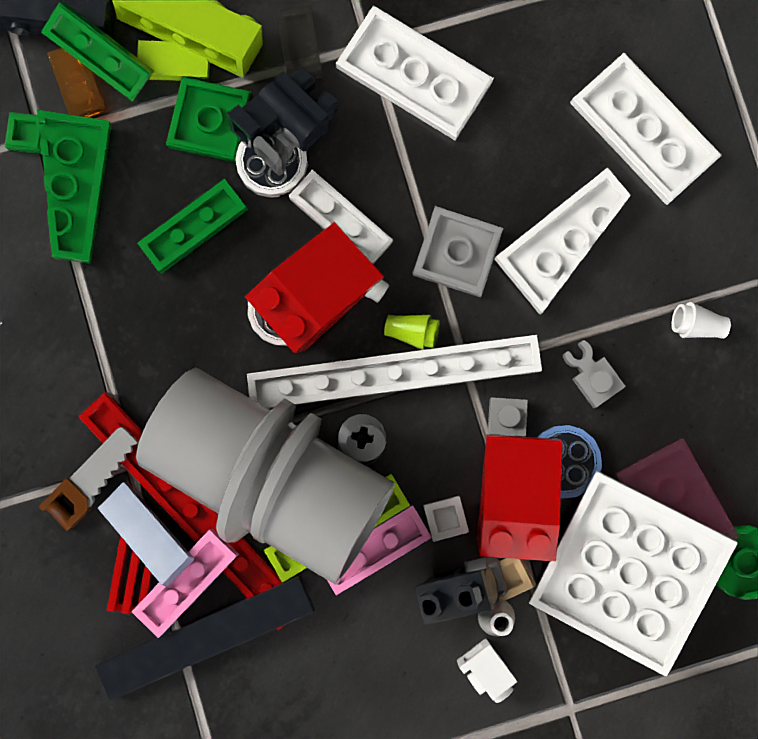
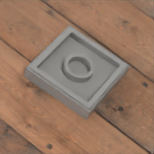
[413,206,503,297]

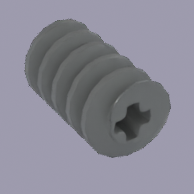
[338,414,387,466]

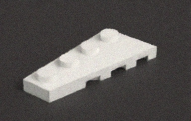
[494,168,630,314]

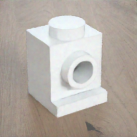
[457,638,517,703]

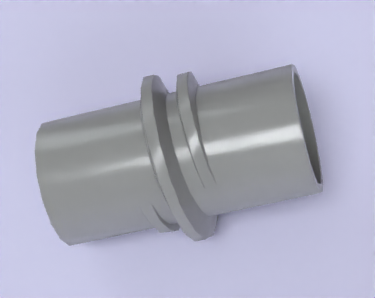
[136,367,396,585]

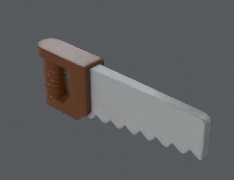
[39,427,139,532]

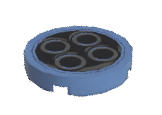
[537,425,602,498]

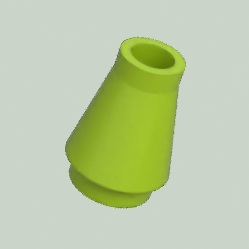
[384,314,440,350]

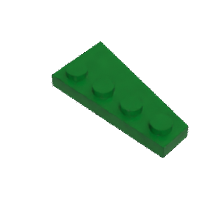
[37,110,112,264]

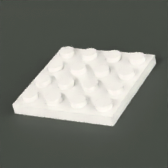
[529,470,738,677]

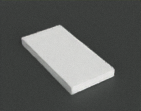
[336,5,493,141]
[570,53,722,205]

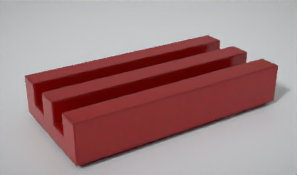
[107,537,153,614]

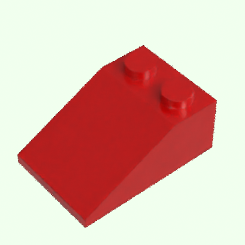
[245,222,385,353]
[477,434,562,561]

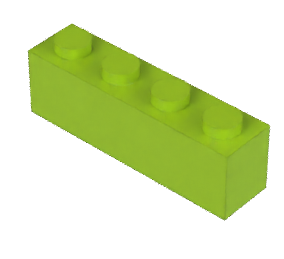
[112,0,263,78]

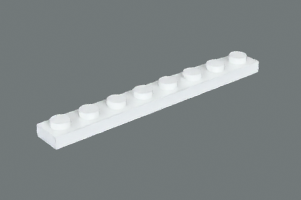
[247,335,542,409]

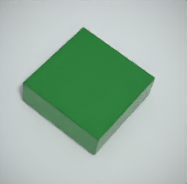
[4,112,41,154]

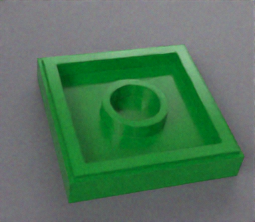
[166,77,253,163]

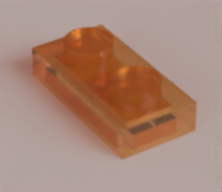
[47,48,107,117]

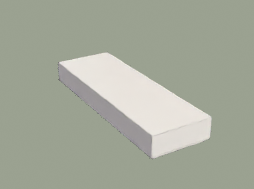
[289,170,393,264]

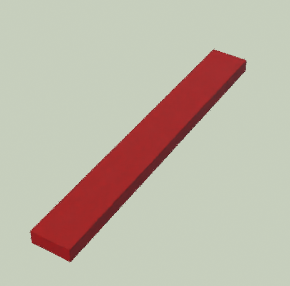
[79,392,286,631]

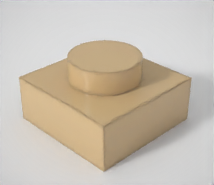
[493,558,536,603]

